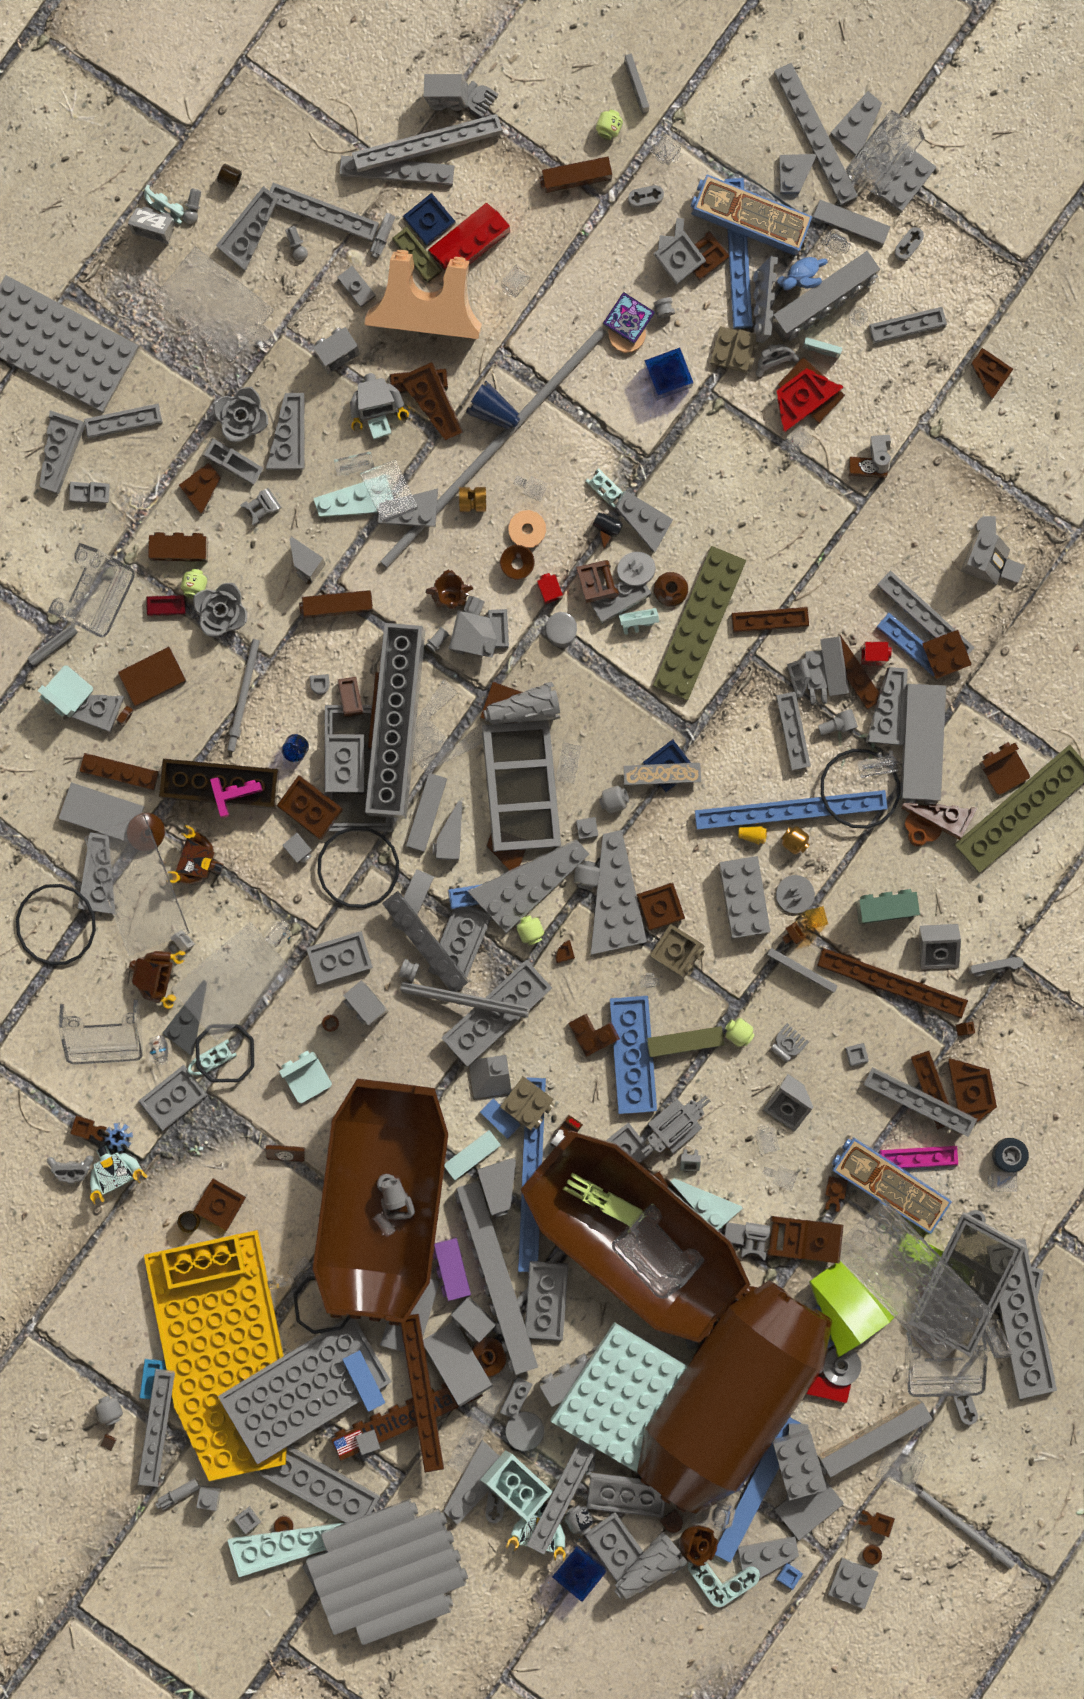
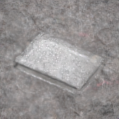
[360,459,418,523]

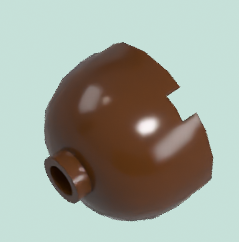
[679,1525,718,1566]

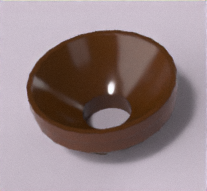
[500,545,535,580]
[654,572,688,607]

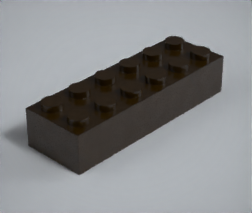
[159,759,280,809]

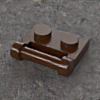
[693,231,730,281]
[576,560,619,603]
[766,1216,806,1259]

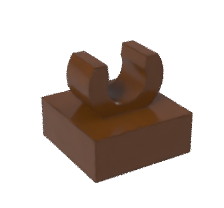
[782,922,806,944]

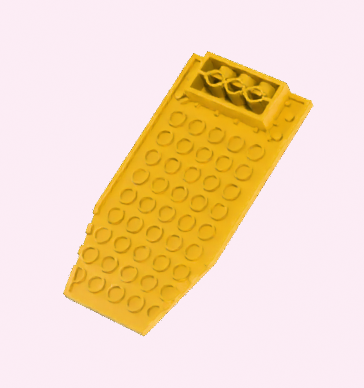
[144,1230,287,1481]

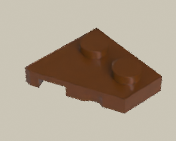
[971,348,1013,400]
[179,463,221,515]

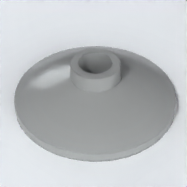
[823,1347,861,1386]

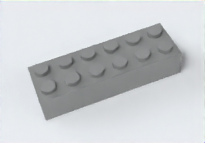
[772,251,880,342]

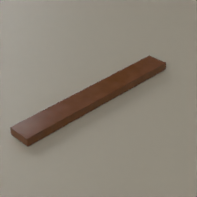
[817,948,968,1018]
[401,1314,444,1473]

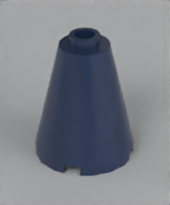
[466,381,520,430]

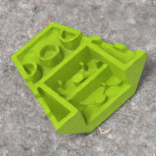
[809,1261,897,1357]

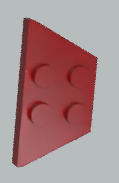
[776,368,844,432]

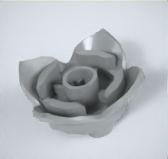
[213,387,268,442]
[193,583,247,636]

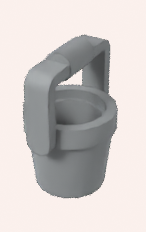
[381,1178,415,1220]

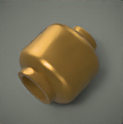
[781,826,810,855]

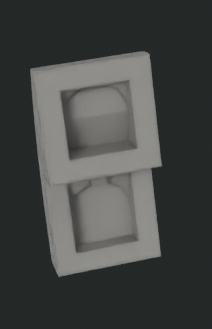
[68,482,110,503]

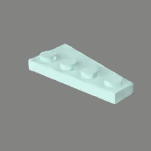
[313,475,394,517]

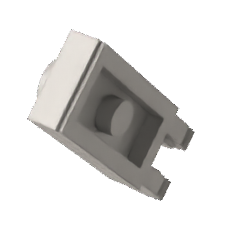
[805,650,827,705]
[967,957,1024,977]

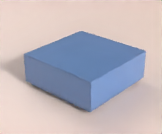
[776,1563,803,1590]

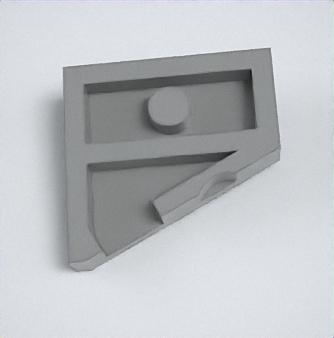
[779,154,816,194]

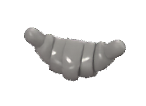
[756,344,800,377]
[47,1156,93,1184]

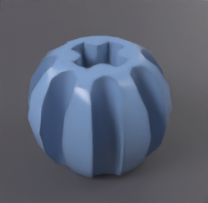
[104,1122,133,1152]

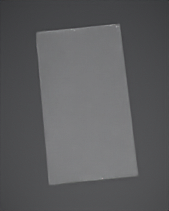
[84,814,190,956]

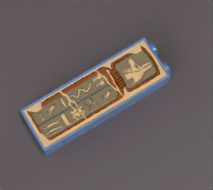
[690,174,812,256]
[831,1137,952,1234]

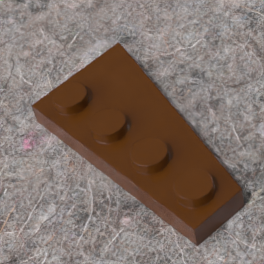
[398,362,463,440]

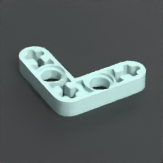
[688,1562,760,1607]

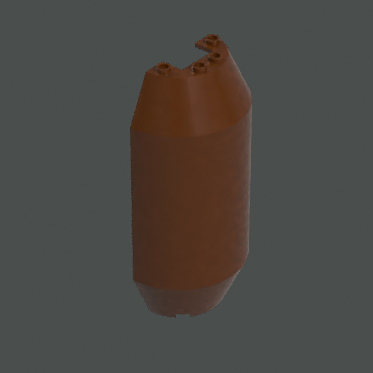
[313,1078,449,1326]
[520,1130,751,1343]
[637,1280,832,1514]

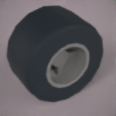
[992,1138,1029,1173]

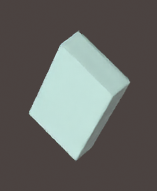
[803,337,842,358]

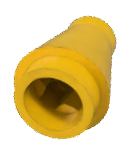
[738,826,767,845]

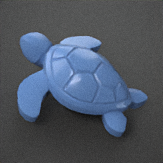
[777,257,828,290]

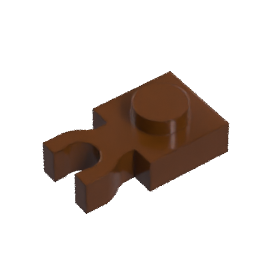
[70,1115,107,1141]
[824,1176,848,1212]
[858,1510,895,1537]

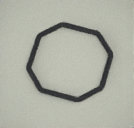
[195,1024,255,1083]
[293,1276,350,1334]

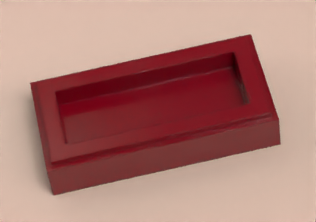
[146,595,186,616]

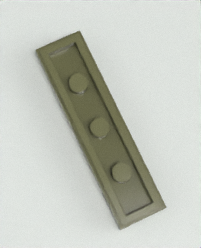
[646,1026,725,1057]

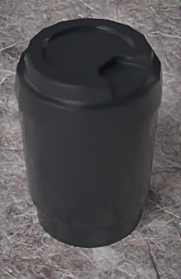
[592,512,623,537]

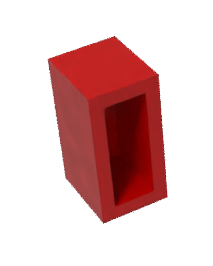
[861,641,892,666]

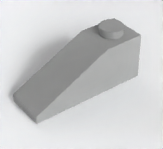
[433,801,462,860]

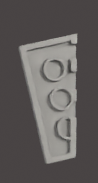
[266,393,305,470]
[866,667,908,745]
[444,1440,500,1525]

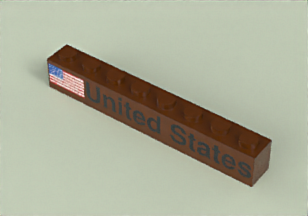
[331,1382,483,1461]

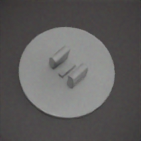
[617,552,656,586]
[776,875,815,913]

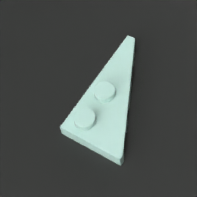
[670,1178,743,1230]

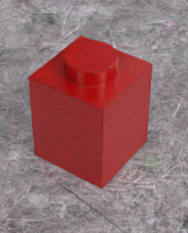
[537,573,563,604]

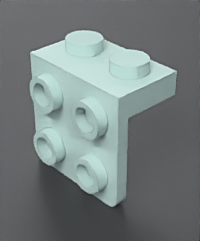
[37,665,93,718]
[279,1051,332,1103]

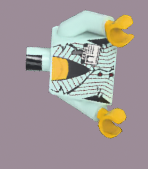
[90,1145,147,1205]
[506,1504,566,1561]

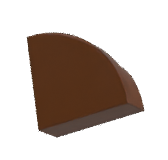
[556,940,575,963]

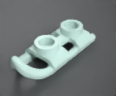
[144,185,184,225]
[586,468,623,509]
[188,1039,237,1076]

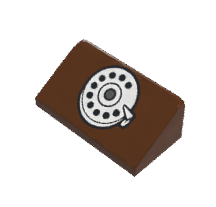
[848,457,888,478]
[266,1145,306,1162]

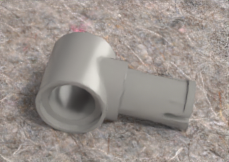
[818,709,858,736]

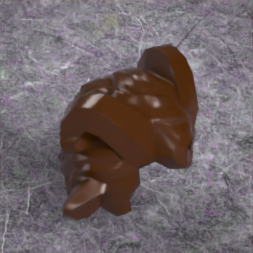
[425,569,474,609]

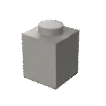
[282,833,313,864]
[197,1485,221,1511]

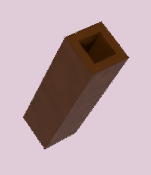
[539,156,613,193]
[299,590,373,619]

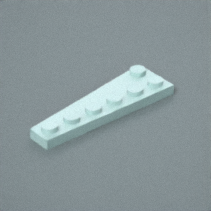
[227,1522,345,1577]

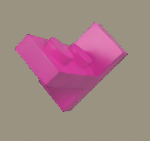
[210,777,263,818]

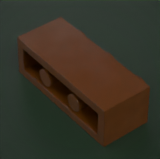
[148,532,208,562]

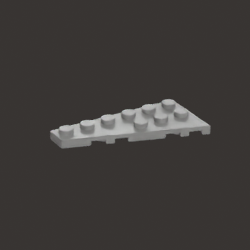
[591,830,647,955]
[467,839,590,933]

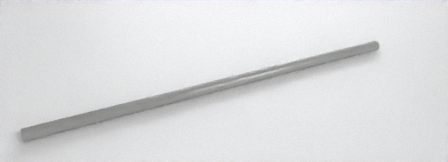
[380,327,607,568]

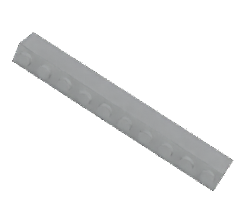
[454,1181,538,1375]

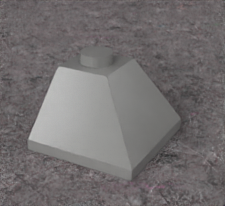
[449,611,497,658]
[469,1055,512,1098]
[763,1074,813,1132]

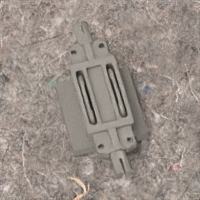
[641,1095,711,1157]

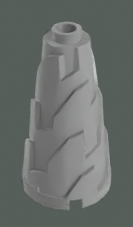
[483,682,560,725]
[614,1532,688,1600]

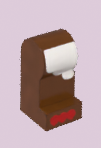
[550,1115,583,1148]

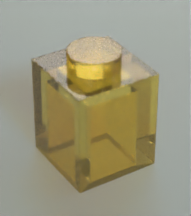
[803,906,828,930]

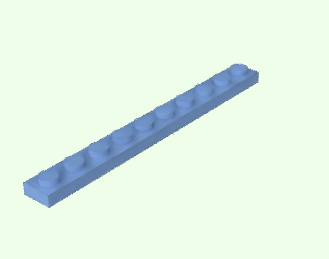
[695,790,887,830]
[518,1077,546,1272]

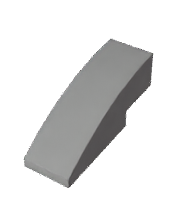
[202,438,263,485]
[392,869,434,931]

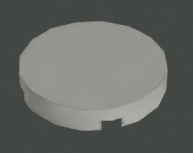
[506,1411,544,1451]

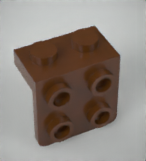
[979,742,1030,795]

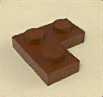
[568,1013,620,1057]

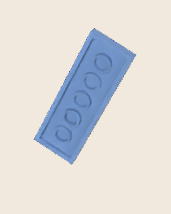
[610,996,657,1114]

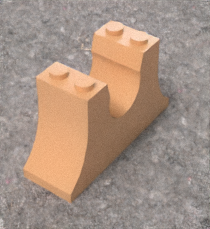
[365,250,482,339]

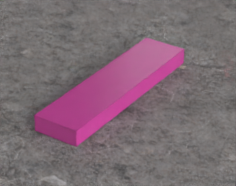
[880,1146,958,1168]

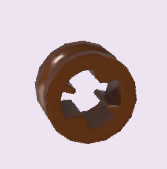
[322,1015,339,1032]

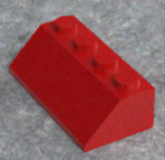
[428,203,510,272]

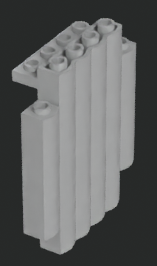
[306,1498,468,1645]

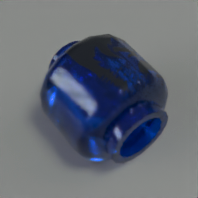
[281,734,309,762]

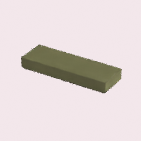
[392,227,442,283]

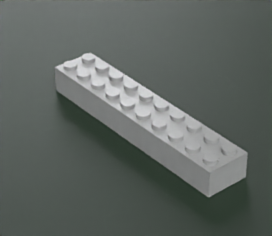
[365,623,426,819]

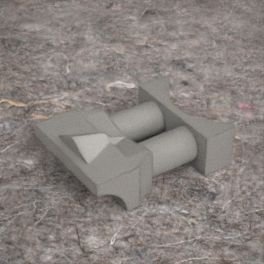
[240,488,282,526]
[741,1222,770,1260]

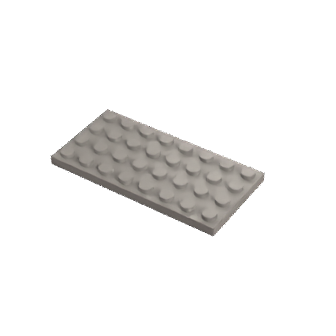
[0,275,140,413]
[218,1318,391,1464]

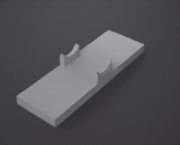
[442,960,552,1067]

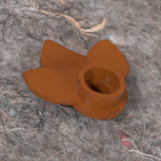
[905,814,942,847]

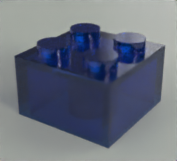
[644,347,694,400]
[552,1543,607,1602]

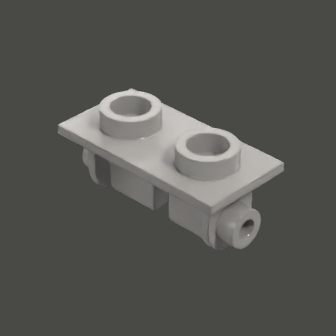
[500,1376,533,1419]

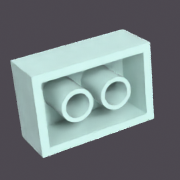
[480,1450,553,1522]

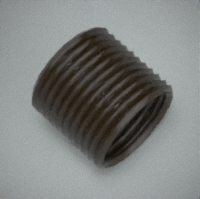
[217,163,242,189]
[177,1210,200,1233]

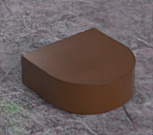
[116,706,133,726]
[660,1509,683,1533]

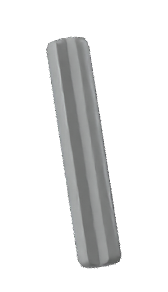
[28,625,78,666]

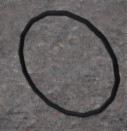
[820,749,900,829]
[317,827,399,908]
[16,884,96,965]

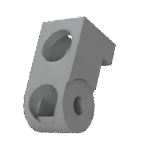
[870,435,891,473]

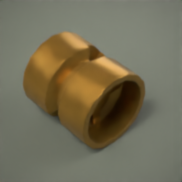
[459,487,486,512]

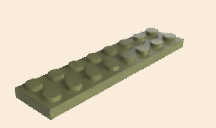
[653,546,747,701]
[954,744,1084,873]

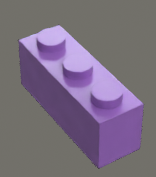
[433,1237,471,1301]

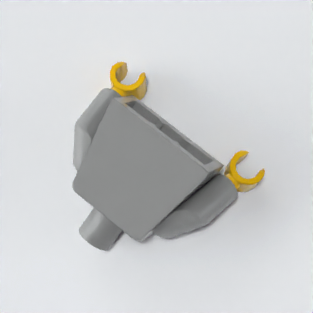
[350,373,409,431]

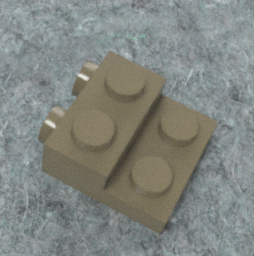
[710,326,759,374]
[650,924,705,978]
[500,1076,555,1130]

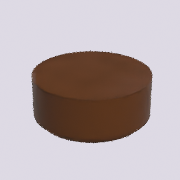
[274,1515,294,1532]
[862,1544,882,1565]

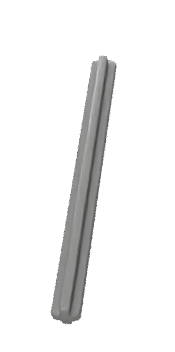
[400,982,530,1018]

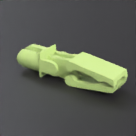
[563,1173,643,1228]

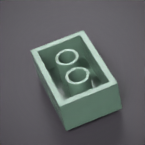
[855,889,920,924]

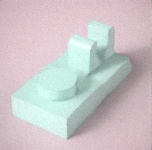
[619,608,659,635]

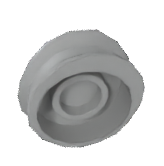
[546,612,577,648]

